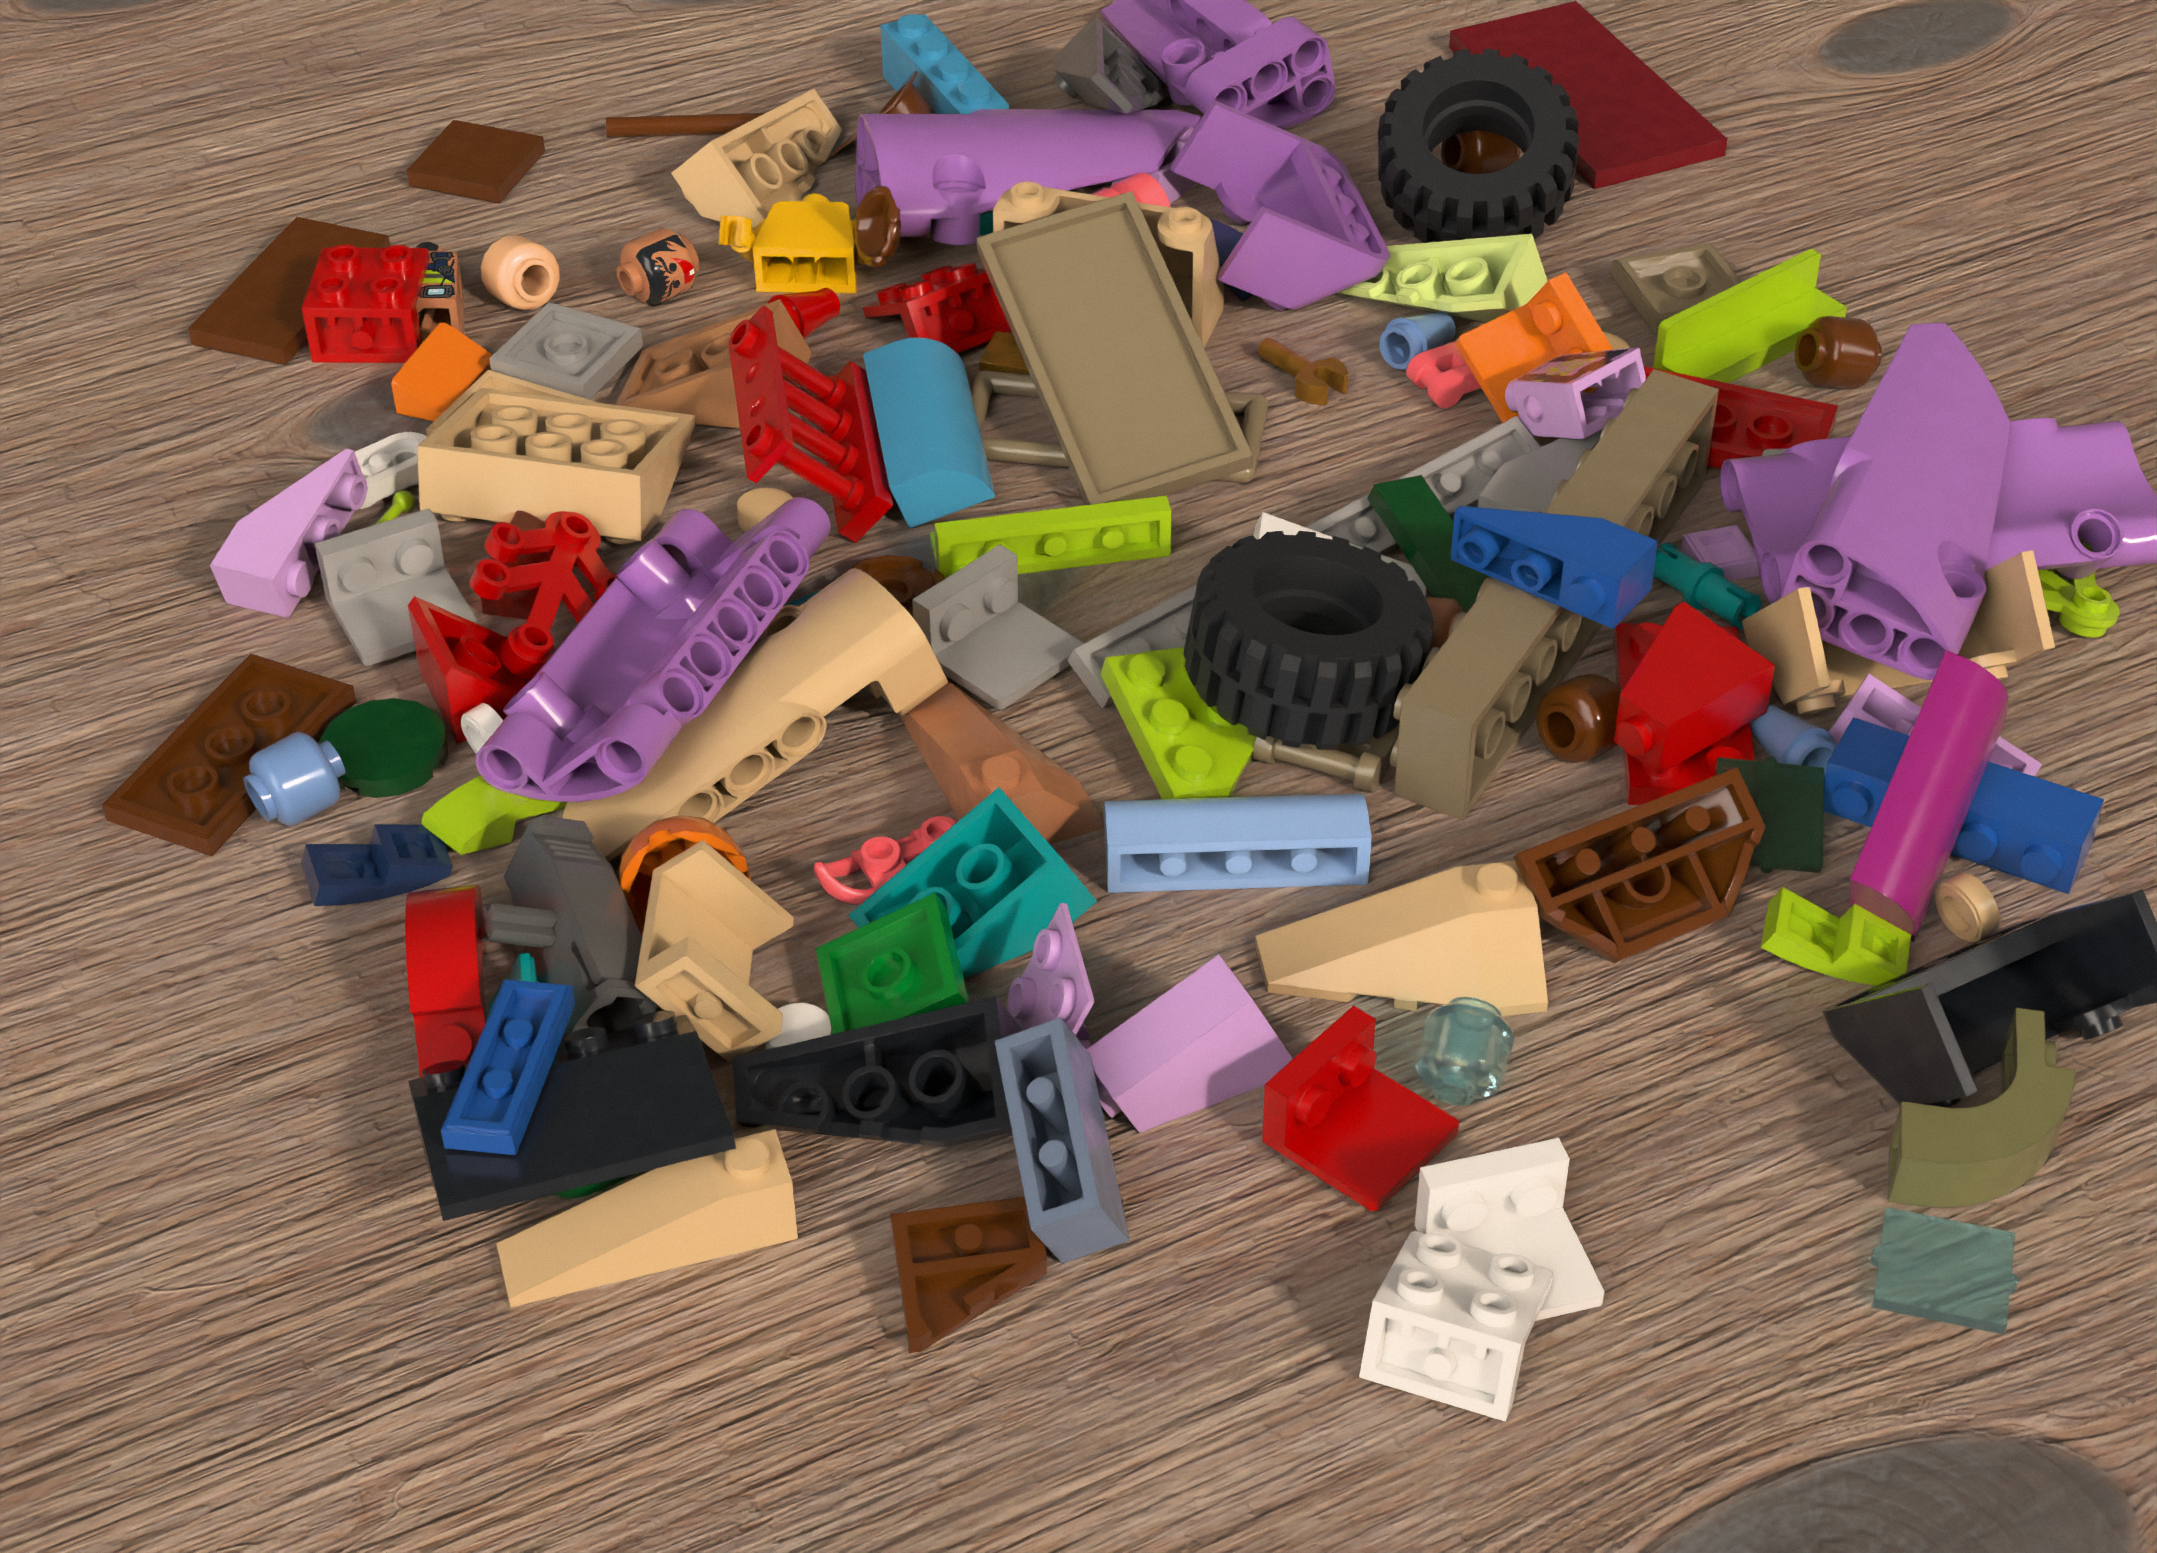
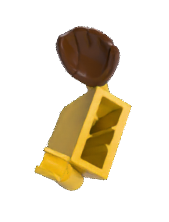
[718,186,902,293]

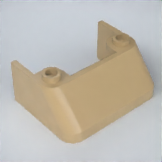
[1742,550,2055,715]

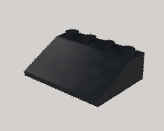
[408,1011,736,1221]

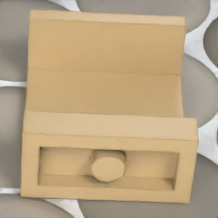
[635,840,794,1063]

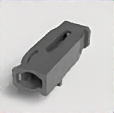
[478,815,659,1044]

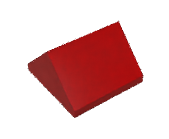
[407,596,531,744]

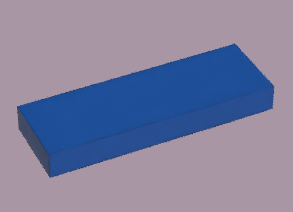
[441,979,576,1155]

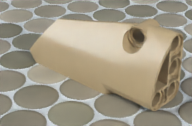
[562,568,948,862]

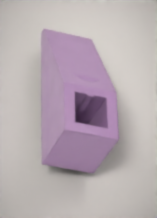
[210,449,368,618]

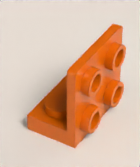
[1455,272,1613,423]

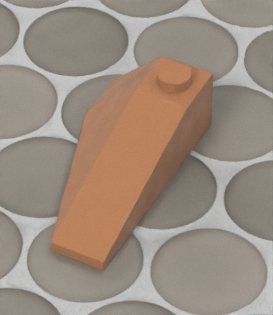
[898,683,1103,844]

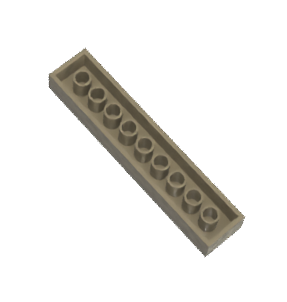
[1390,369,1719,820]

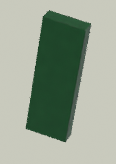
[1367,475,1491,613]

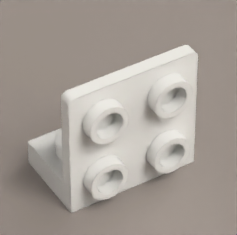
[1415,1138,1604,1321]
[1359,1231,1553,1422]

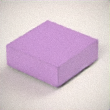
[1681,525,1759,581]

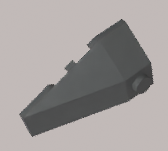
[1054,16,1166,114]

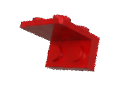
[302,244,430,363]
[862,262,1012,353]
[1262,1005,1459,1211]

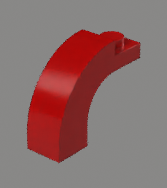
[405,884,487,1078]

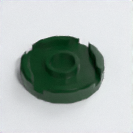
[320,698,448,798]

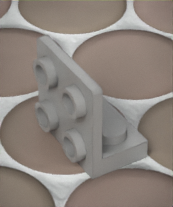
[315,508,477,666]
[912,545,1084,710]

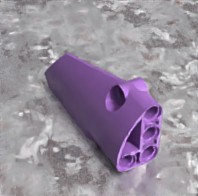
[1100,0,1335,129]
[855,109,1200,245]
[1781,323,2011,680]

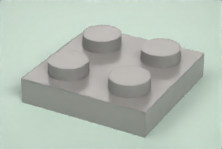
[489,302,643,400]

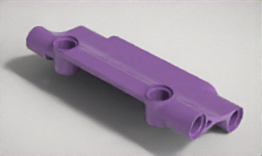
[1720,418,2157,604]

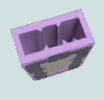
[1505,347,1646,439]

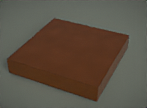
[407,120,545,203]

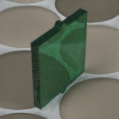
[1715,757,1824,874]

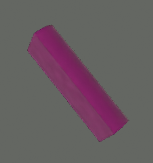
[1850,650,2008,942]

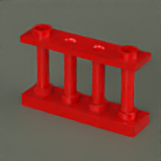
[728,305,893,543]

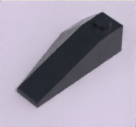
[732,996,1022,1147]

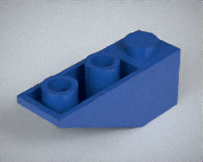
[1450,506,1658,629]

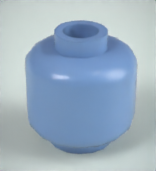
[243,732,346,826]

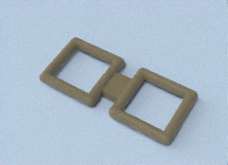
[970,371,1268,483]

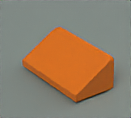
[391,322,493,422]

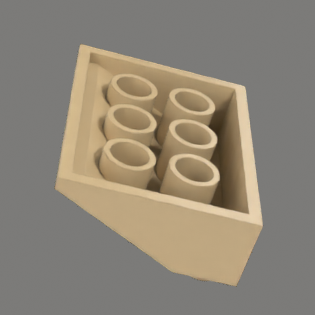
[417,388,695,544]

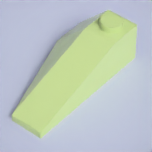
[1338,234,1548,322]

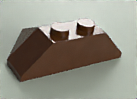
[1513,767,1766,963]

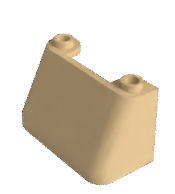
[993,181,1224,348]

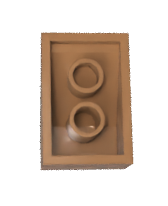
[615,299,812,428]

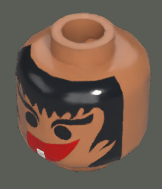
[617,228,699,306]

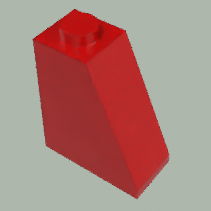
[1614,602,1775,775]

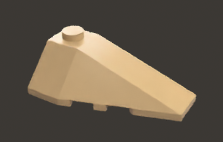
[496,1126,798,1308]

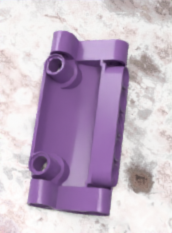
[475,497,831,802]

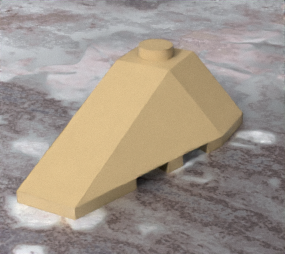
[671,89,842,227]
[1255,861,1548,1019]

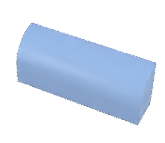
[1103,793,1372,893]

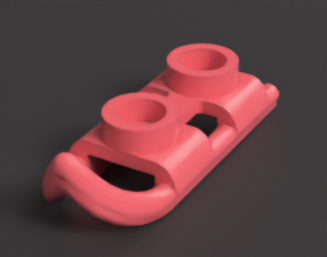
[813,816,959,904]

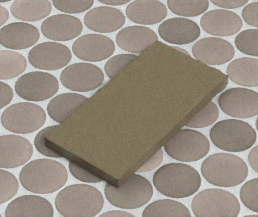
[976,191,1253,505]

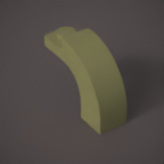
[1888,1008,2075,1208]

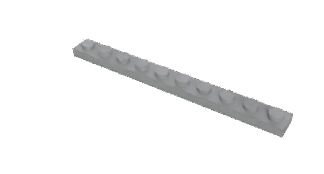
[1067,416,1540,709]

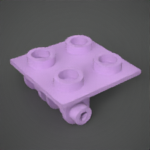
[1007,903,1095,1049]

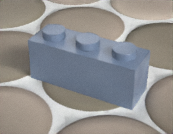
[995,1017,1130,1264]

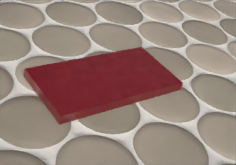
[1449,1,1728,189]

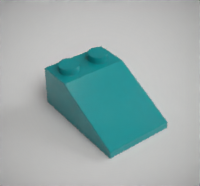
[848,787,1097,979]

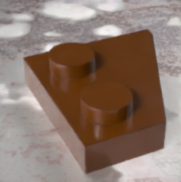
[891,1197,1047,1353]

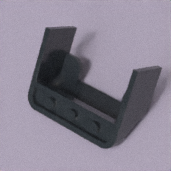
[1822,889,2157,1108]

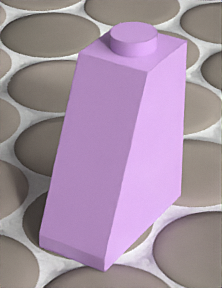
[1086,954,1293,1133]

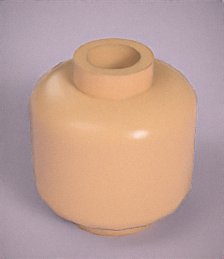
[481,235,560,311]

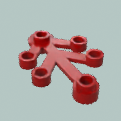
[470,511,616,679]

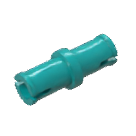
[1653,542,1761,630]

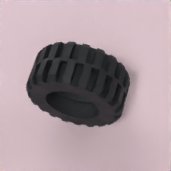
[1378,49,1579,243]
[1183,531,1434,750]

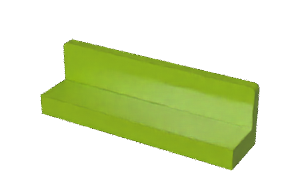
[1653,248,1847,383]
[930,496,1171,579]

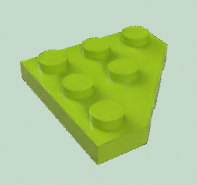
[1100,646,1256,799]

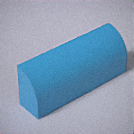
[863,338,996,529]

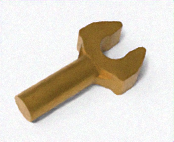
[1258,337,1349,406]

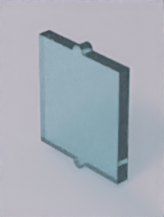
[1870,1207,2019,1335]

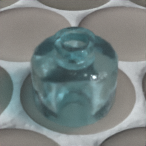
[1415,997,1514,1106]

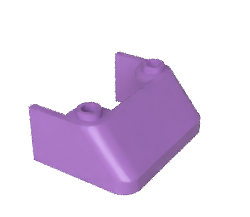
[1170,100,1390,311]

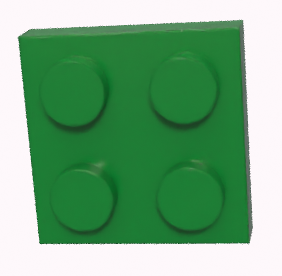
[815,893,969,1034]

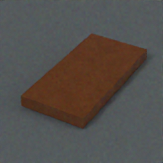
[188,217,390,365]
[102,654,356,856]

